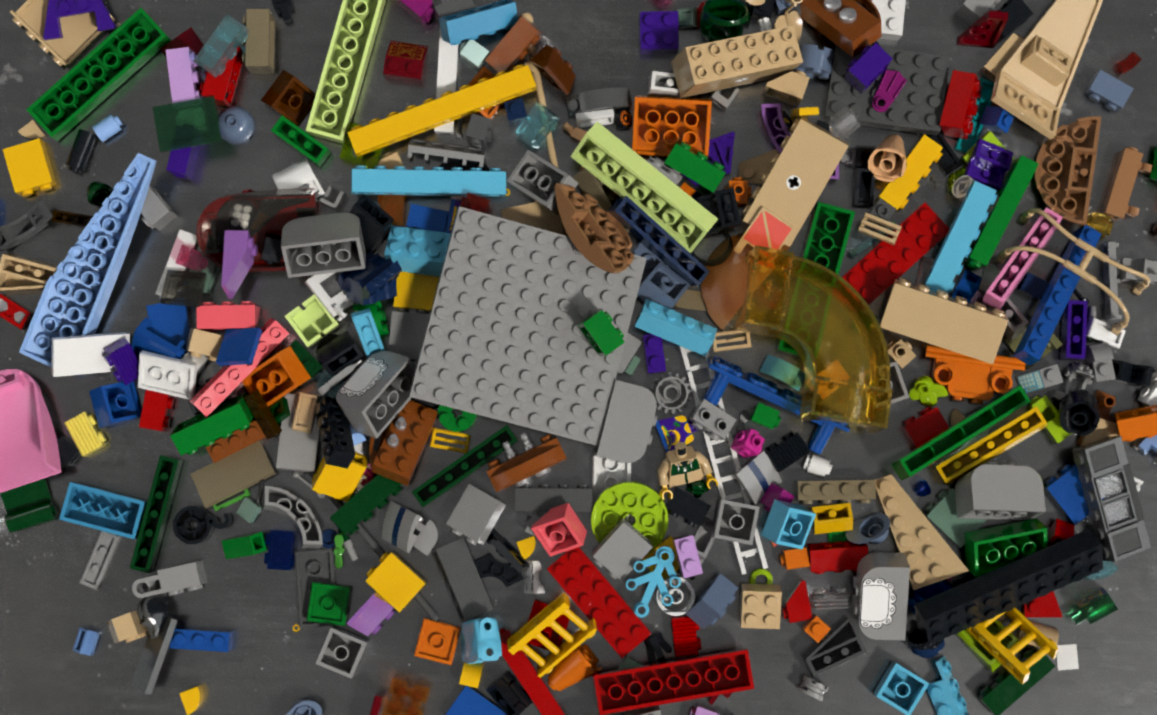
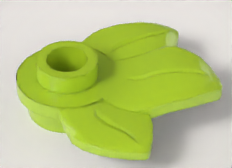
[909,376,948,407]

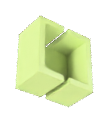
[285,295,341,348]

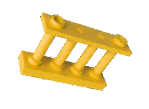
[507,592,597,678]
[966,608,1059,685]

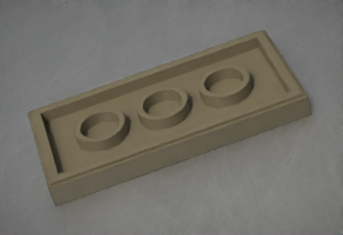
[190,440,276,509]

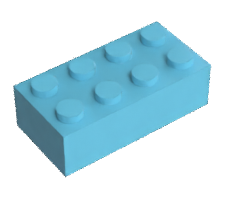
[384,225,451,277]

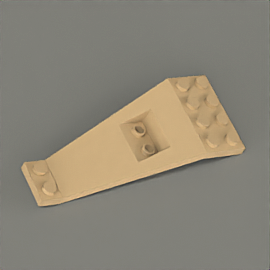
[991,0,1103,140]

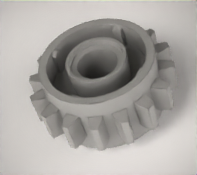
[651,372,693,414]

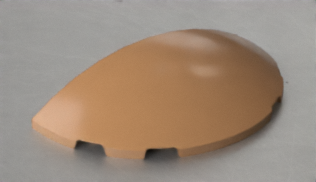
[1035,116,1101,226]
[554,183,634,273]
[701,231,793,330]

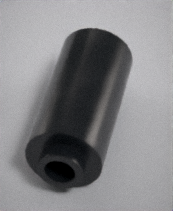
[66,129,97,174]

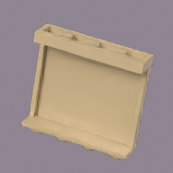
[10,0,117,68]

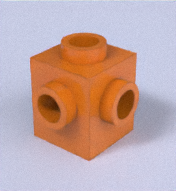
[724,177,752,206]

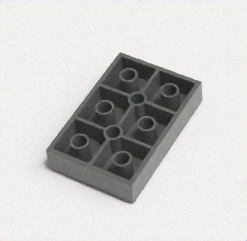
[824,44,950,136]

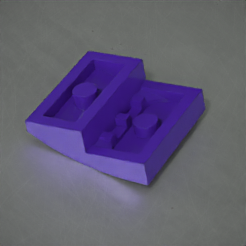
[965,139,1014,191]

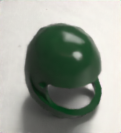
[699,0,749,42]

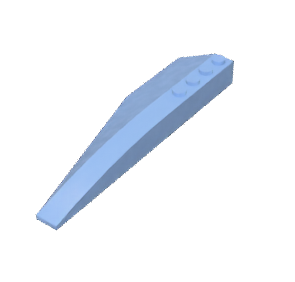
[19,153,157,376]

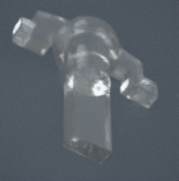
[530,36,559,58]

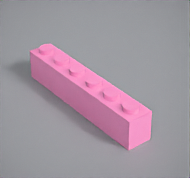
[982,207,1063,309]

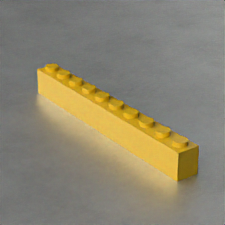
[347,64,537,157]

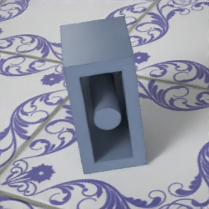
[1085,70,1134,112]

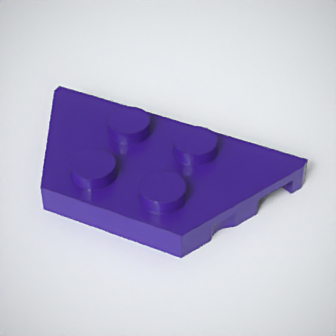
[665,131,735,187]

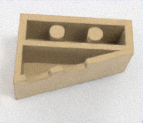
[0,253,58,291]
[107,610,148,644]

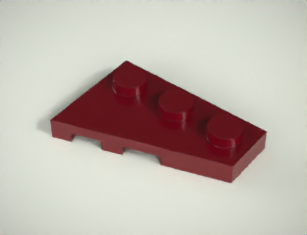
[957,10,1008,48]

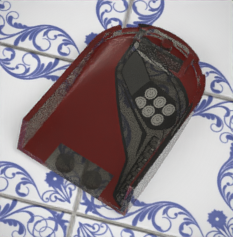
[196,188,316,272]

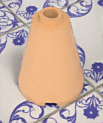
[868,134,907,182]

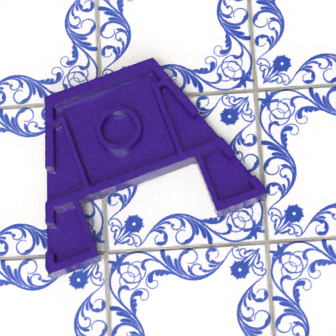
[43,0,117,41]

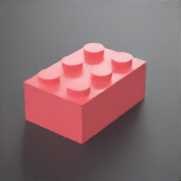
[196,301,261,332]

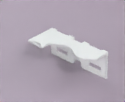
[524,561,545,594]

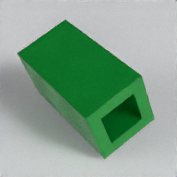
[221,532,267,559]

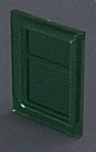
[152,96,222,152]

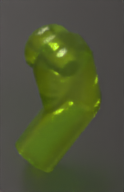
[947,166,966,194]

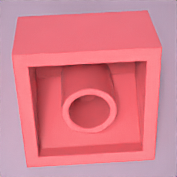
[531,503,587,557]

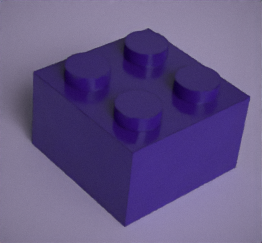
[639,11,679,54]
[845,43,893,94]

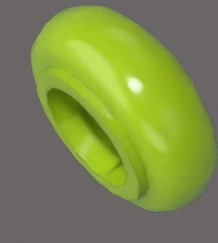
[749,568,773,585]

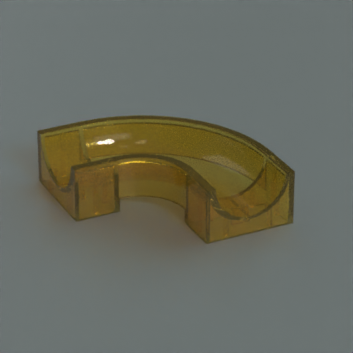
[735,245,893,433]

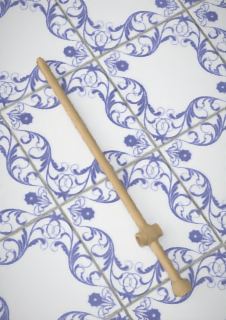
[518,13,568,236]

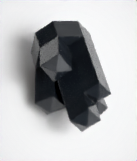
[644,632,672,664]

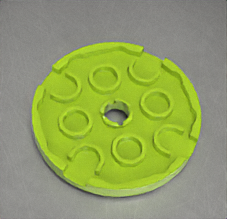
[591,481,668,554]

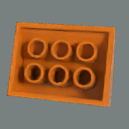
[632,95,712,159]

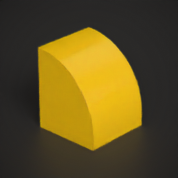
[459,662,484,688]
[179,685,204,715]

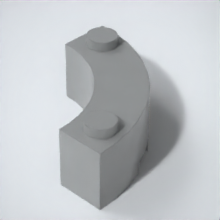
[263,486,323,549]

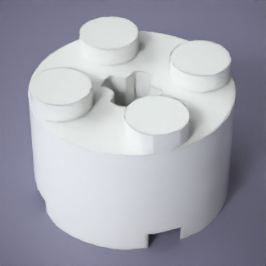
[655,576,695,616]

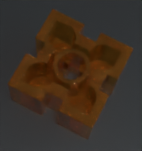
[382,675,432,715]

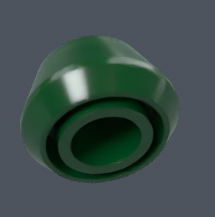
[87,181,112,206]

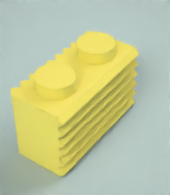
[64,412,106,457]

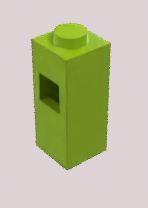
[1026,395,1072,444]

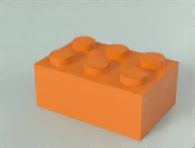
[242,346,311,407]

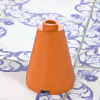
[548,644,602,691]

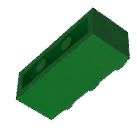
[270,116,331,167]
[664,141,726,193]

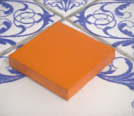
[414,618,461,665]

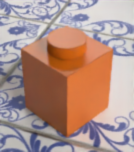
[780,547,810,570]
[801,614,831,643]

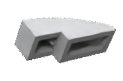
[676,517,715,580]

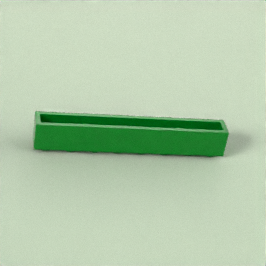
[891,385,1031,480]

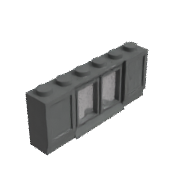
[1072,436,1151,562]

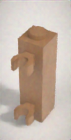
[1100,147,1153,221]

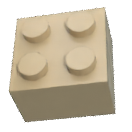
[739,584,782,629]

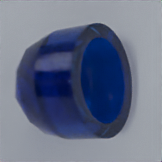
[914,480,931,497]

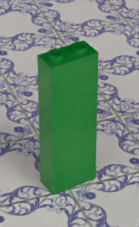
[962,155,1039,271]

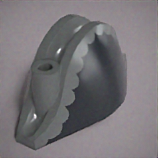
[137,593,169,639]

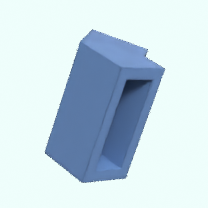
[73,627,100,656]

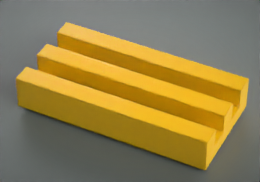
[430,428,471,453]

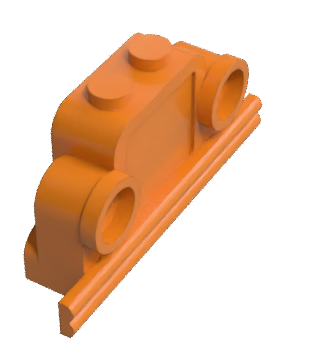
[925,345,1026,404]

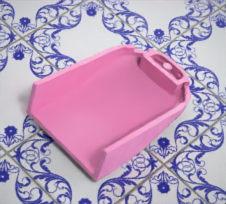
[0,369,62,493]

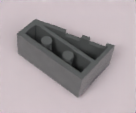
[805,617,867,678]

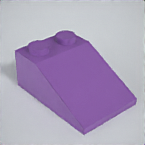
[221,230,258,299]
[346,592,395,636]

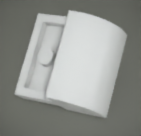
[272,158,325,205]

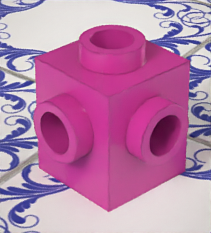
[730,429,765,458]

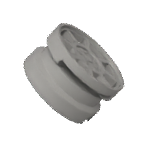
[798,675,829,701]

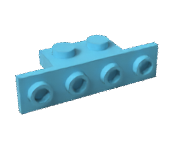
[927,656,969,715]

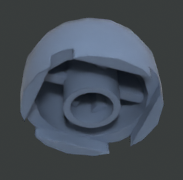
[216,106,255,145]

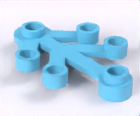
[626,546,681,618]

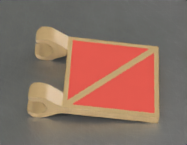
[734,206,795,271]

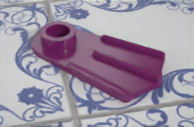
[872,70,907,112]

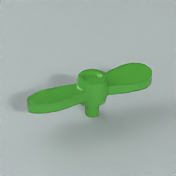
[334,534,345,569]

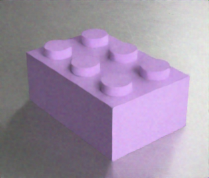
[166,47,204,111]

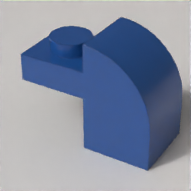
[949,269,982,303]

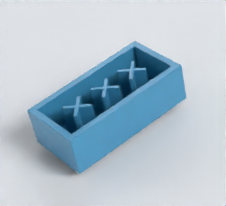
[59,482,147,539]

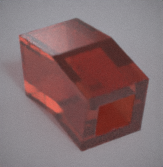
[1115,52,1142,75]

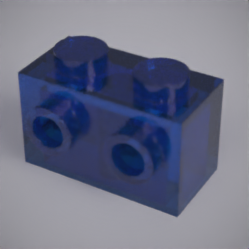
[264,529,296,570]

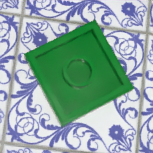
[307,582,351,626]

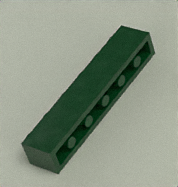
[412,425,518,508]
[129,455,183,573]

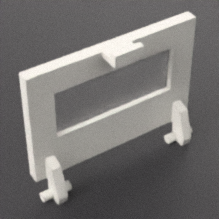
[305,271,356,322]

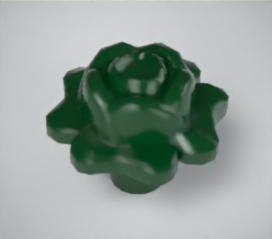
[687,480,709,498]

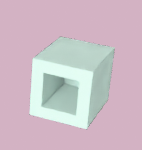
[459,40,490,70]

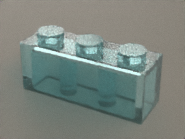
[193,14,249,78]

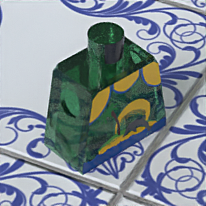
[1070,587,1118,625]

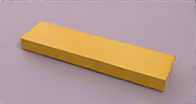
[789,107,819,117]

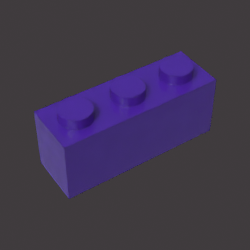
[1060,300,1088,360]

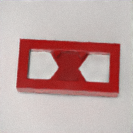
[0,293,33,330]

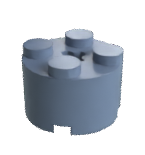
[793,44,834,80]

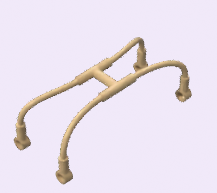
[996,208,1151,336]

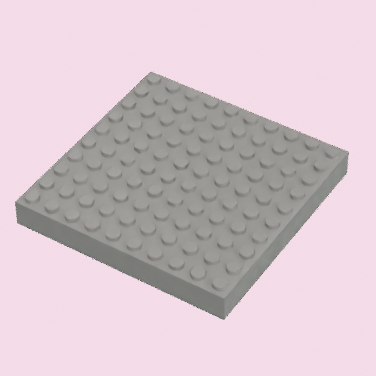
[408,206,647,446]

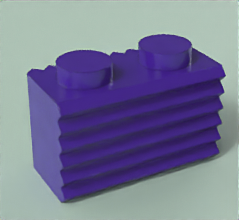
[642,334,666,374]
[103,338,139,385]

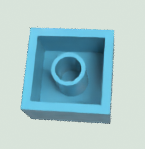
[761,499,816,550]
[873,661,930,715]

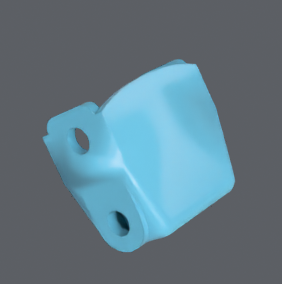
[461,617,502,664]

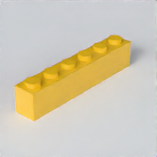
[936,406,1048,486]

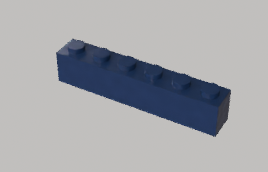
[608,196,710,286]

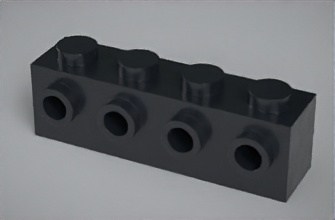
[315,396,355,469]

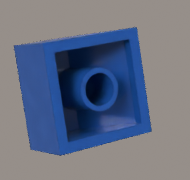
[89,381,142,428]

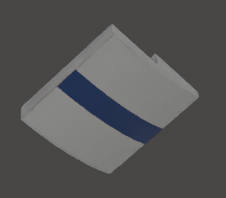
[734,451,782,506]
[382,501,421,553]

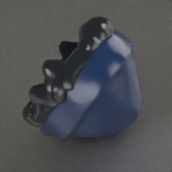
[907,628,945,659]

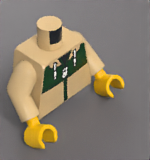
[658,442,718,500]

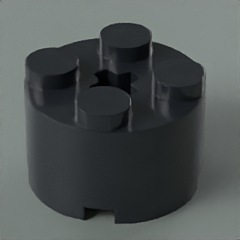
[1059,389,1100,436]

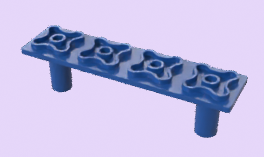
[703,356,850,454]

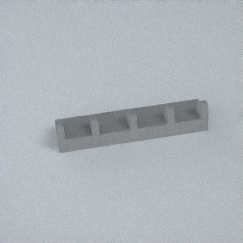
[407,138,486,169]
[1103,242,1122,320]

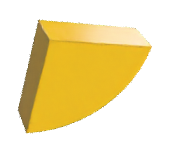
[516,536,536,559]

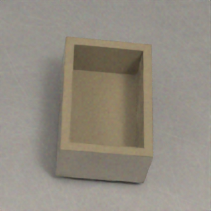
[242,9,275,74]

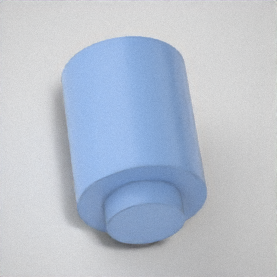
[92,114,123,142]

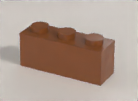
[485,16,542,73]
[206,419,266,463]

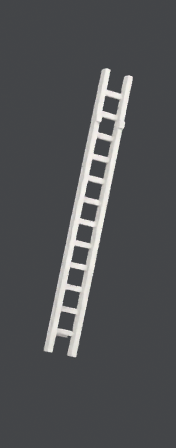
[679,346,768,575]

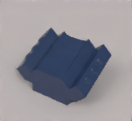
[337,251,402,305]

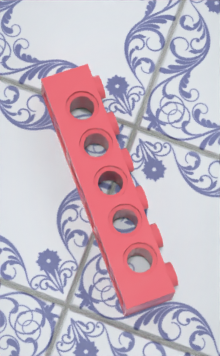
[190,318,289,417]

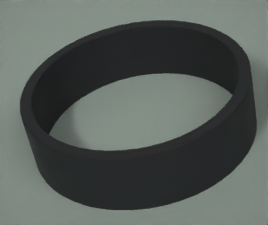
[691,230,733,267]

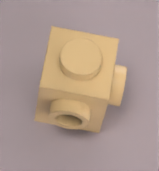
[884,339,916,369]

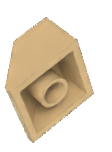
[762,71,810,106]

